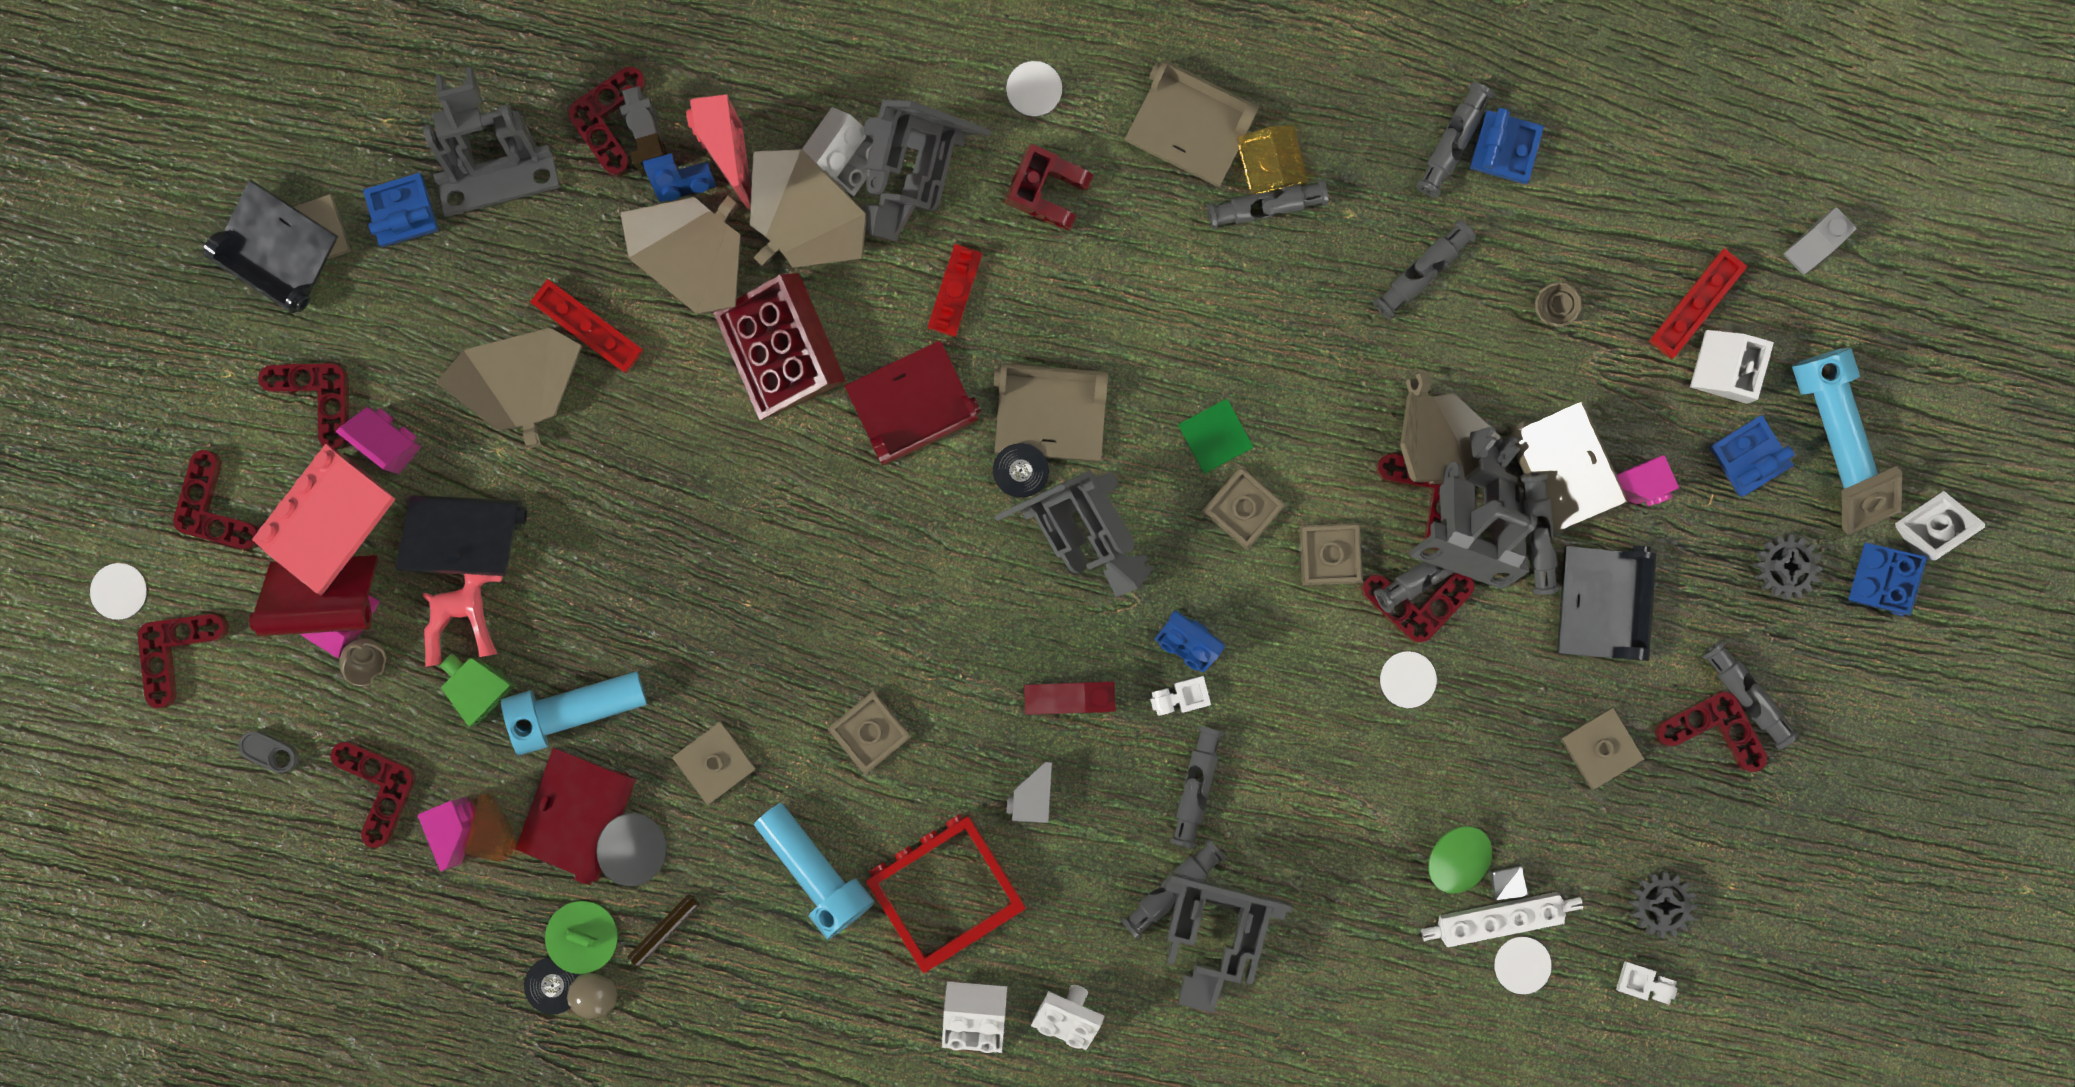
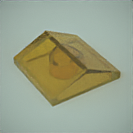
[1237,125,1308,194]

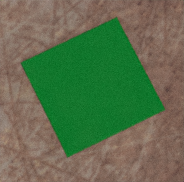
[1178,398,1254,474]

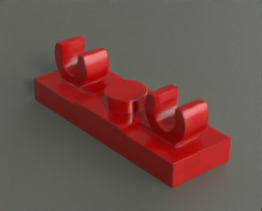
[927,244,983,338]

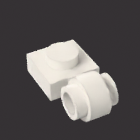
[1150,676,1211,716]
[1616,961,1678,1005]

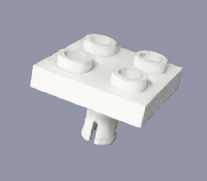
[1031,985,1105,1050]

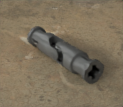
[1416,82,1494,198]
[1207,179,1329,230]
[1373,220,1477,320]
[1521,472,1560,595]
[1374,535,1484,613]
[1701,640,1800,750]
[1170,726,1225,849]
[1120,839,1227,940]

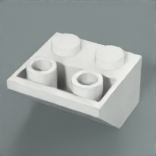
[802,107,874,196]
[1690,330,1774,404]
[942,982,1007,1053]

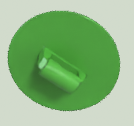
[1428,826,1492,894]
[545,901,618,974]

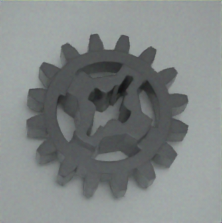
[1753,534,1823,600]
[1628,871,1697,938]

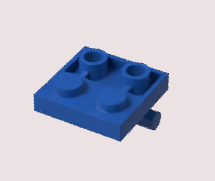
[1469,108,1544,185]
[363,172,439,248]
[1709,415,1794,497]
[1848,543,1927,617]
[1154,610,1225,673]

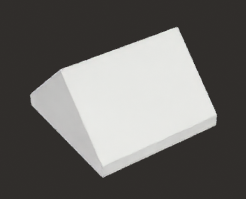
[1895,491,1985,561]

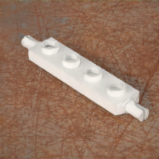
[1421,892,1583,947]

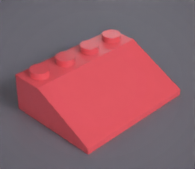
[686,94,751,211]
[252,444,396,596]

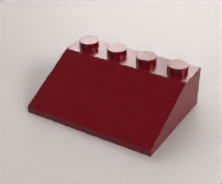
[713,273,846,420]

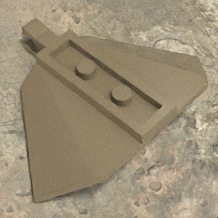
[750,149,867,268]
[620,196,741,315]
[436,328,582,449]
[1400,373,1503,484]

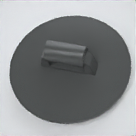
[597,813,666,886]

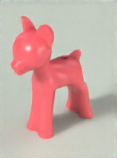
[423,574,503,667]

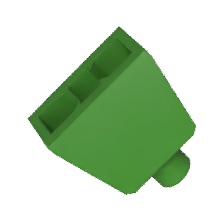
[440,654,517,727]

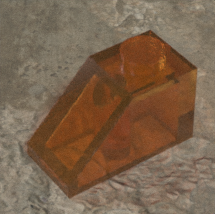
[464,793,516,862]

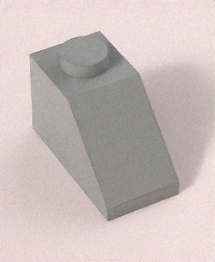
[1783,207,1857,275]
[1007,761,1052,823]

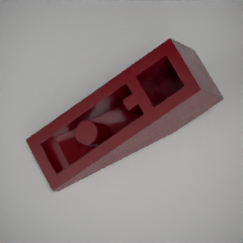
[1024,681,1116,715]

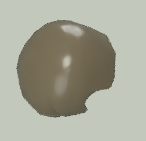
[1535,282,1582,327]
[339,638,387,686]
[567,973,618,1019]

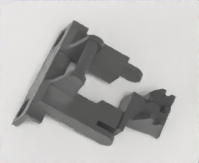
[423,67,560,217]
[861,100,991,242]
[1409,427,1537,589]
[995,470,1153,597]
[1165,872,1293,1013]

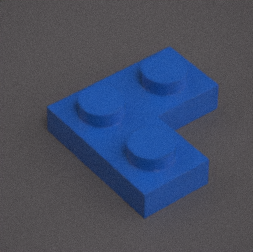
[643,153,716,202]

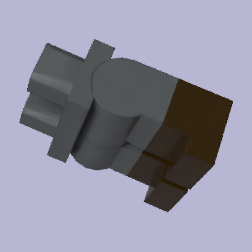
[620,86,667,177]

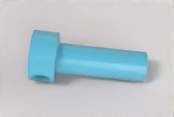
[1792,347,1878,489]
[501,671,647,756]
[754,803,875,940]

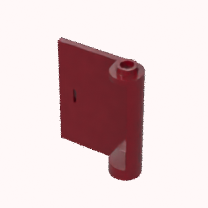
[844,340,982,467]
[249,555,379,637]
[516,748,636,885]

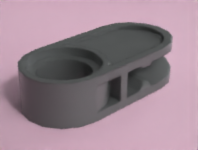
[238,731,299,773]

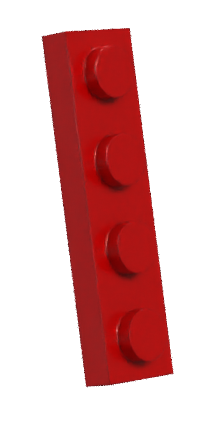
[1648,248,1748,359]
[530,279,644,374]

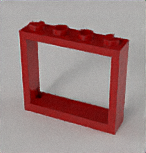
[866,814,1026,974]

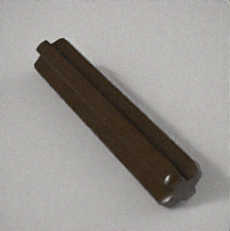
[627,894,700,968]

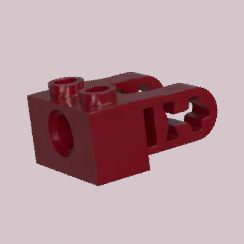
[1003,143,1094,231]

